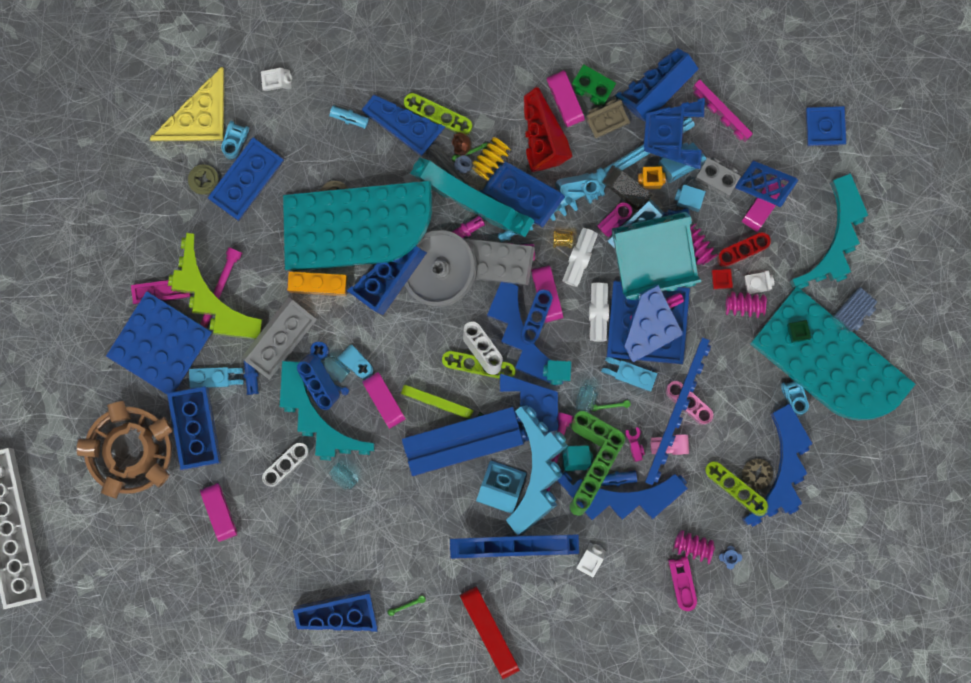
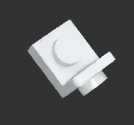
[261,68,292,91]
[744,270,774,294]
[576,543,606,577]

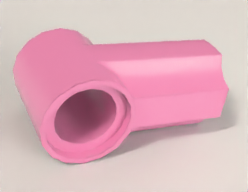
[651,435,689,455]

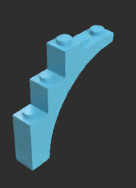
[506,405,568,535]

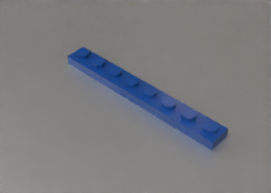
[645,337,711,485]

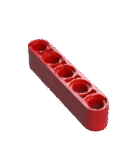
[459,586,520,680]

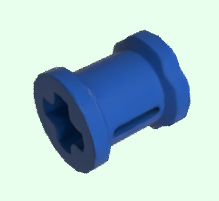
[310,342,329,360]

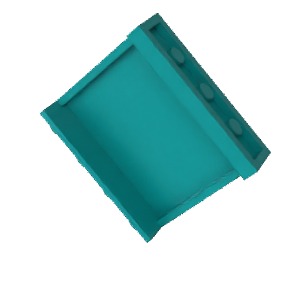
[612,212,701,300]

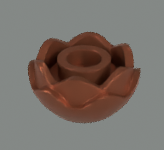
[452,132,471,156]

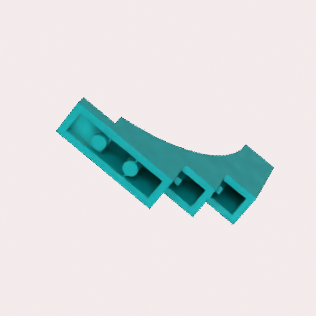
[410,157,535,237]

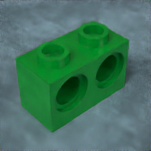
[572,64,616,106]

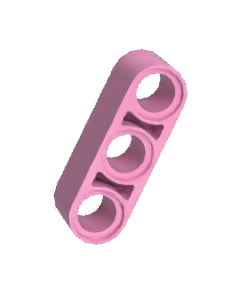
[666,381,713,425]

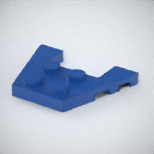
[644,98,705,169]
[500,374,558,442]

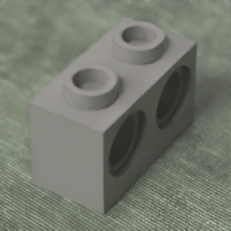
[695,157,741,199]

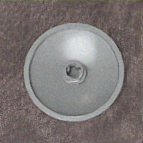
[405,230,477,307]

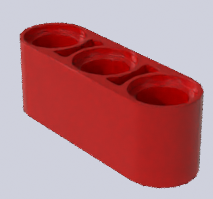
[717,232,771,268]

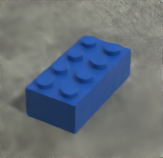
[167,386,222,470]

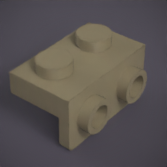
[586,99,630,139]

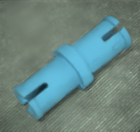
[329,105,369,129]

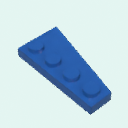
[362,95,445,157]

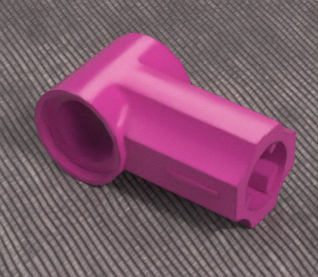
[597,203,632,238]

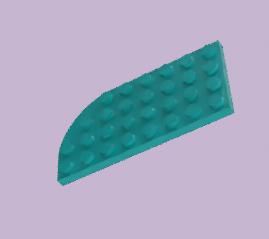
[283,181,432,271]
[750,287,916,421]

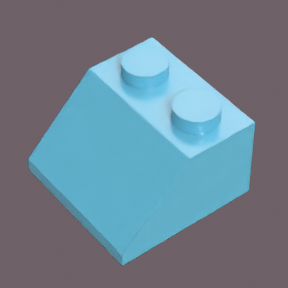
[658,143,706,183]
[476,460,526,514]

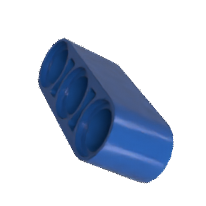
[520,290,553,345]
[297,353,340,410]

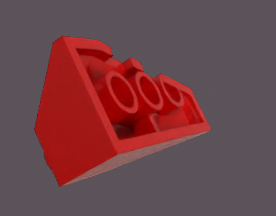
[524,87,573,172]

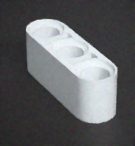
[463,322,503,375]
[262,443,310,487]

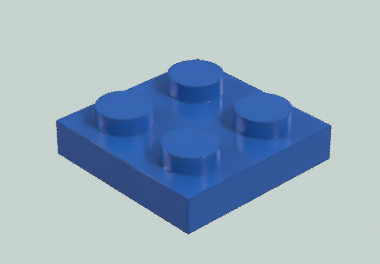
[805,106,846,146]

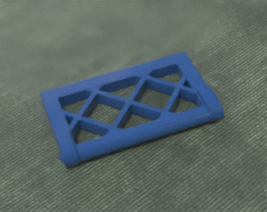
[735,161,798,207]

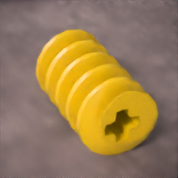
[472,137,511,181]

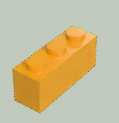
[287,272,348,297]

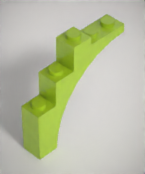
[168,233,262,340]

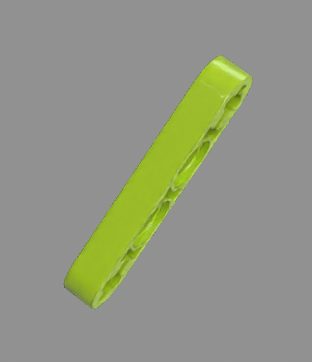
[404,93,472,135]
[442,351,515,379]
[400,385,474,419]
[705,462,768,516]

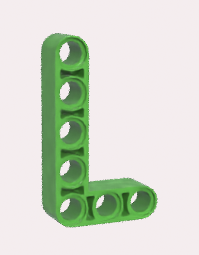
[569,411,625,516]

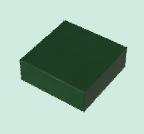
[787,320,811,343]

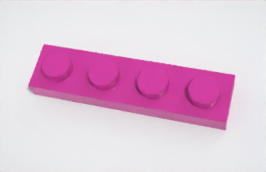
[692,80,753,142]

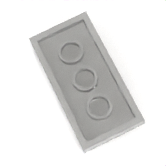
[463,238,535,285]
[241,298,317,380]

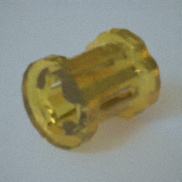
[553,231,573,249]

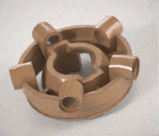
[77,401,173,499]

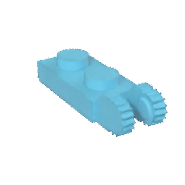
[601,357,657,392]
[189,367,244,389]

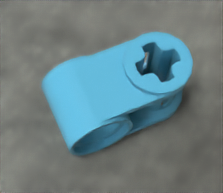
[221,121,249,160]
[337,344,374,379]
[781,381,809,416]

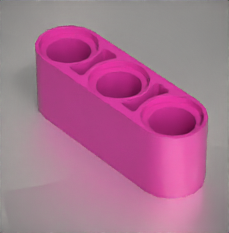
[546,70,585,128]
[741,177,785,232]
[531,265,563,323]
[362,372,406,429]
[200,483,238,542]

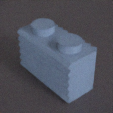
[833,287,877,331]

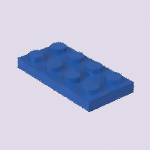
[208,138,284,221]
[483,161,565,228]

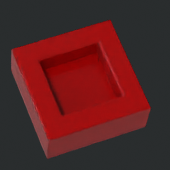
[711,269,733,290]

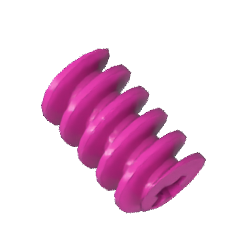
[690,223,718,266]
[725,291,767,318]
[672,530,715,564]

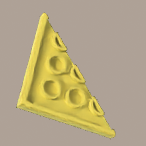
[150,67,224,141]

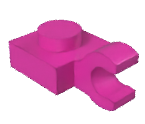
[625,427,645,462]

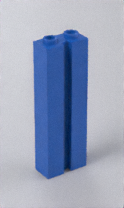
[402,407,527,476]

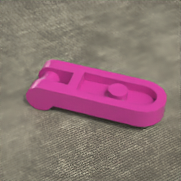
[668,556,697,611]

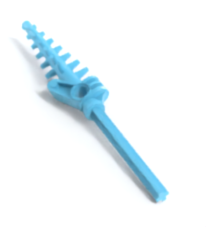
[498,117,695,242]

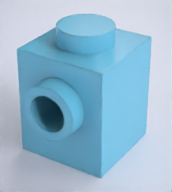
[675,185,706,212]

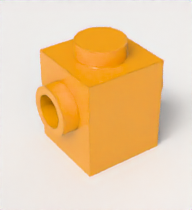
[638,166,666,190]

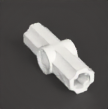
[562,228,598,287]
[589,283,609,342]

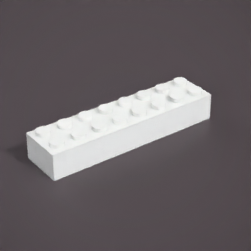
[0,448,47,609]

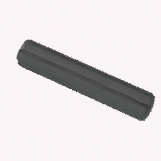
[428,143,471,186]

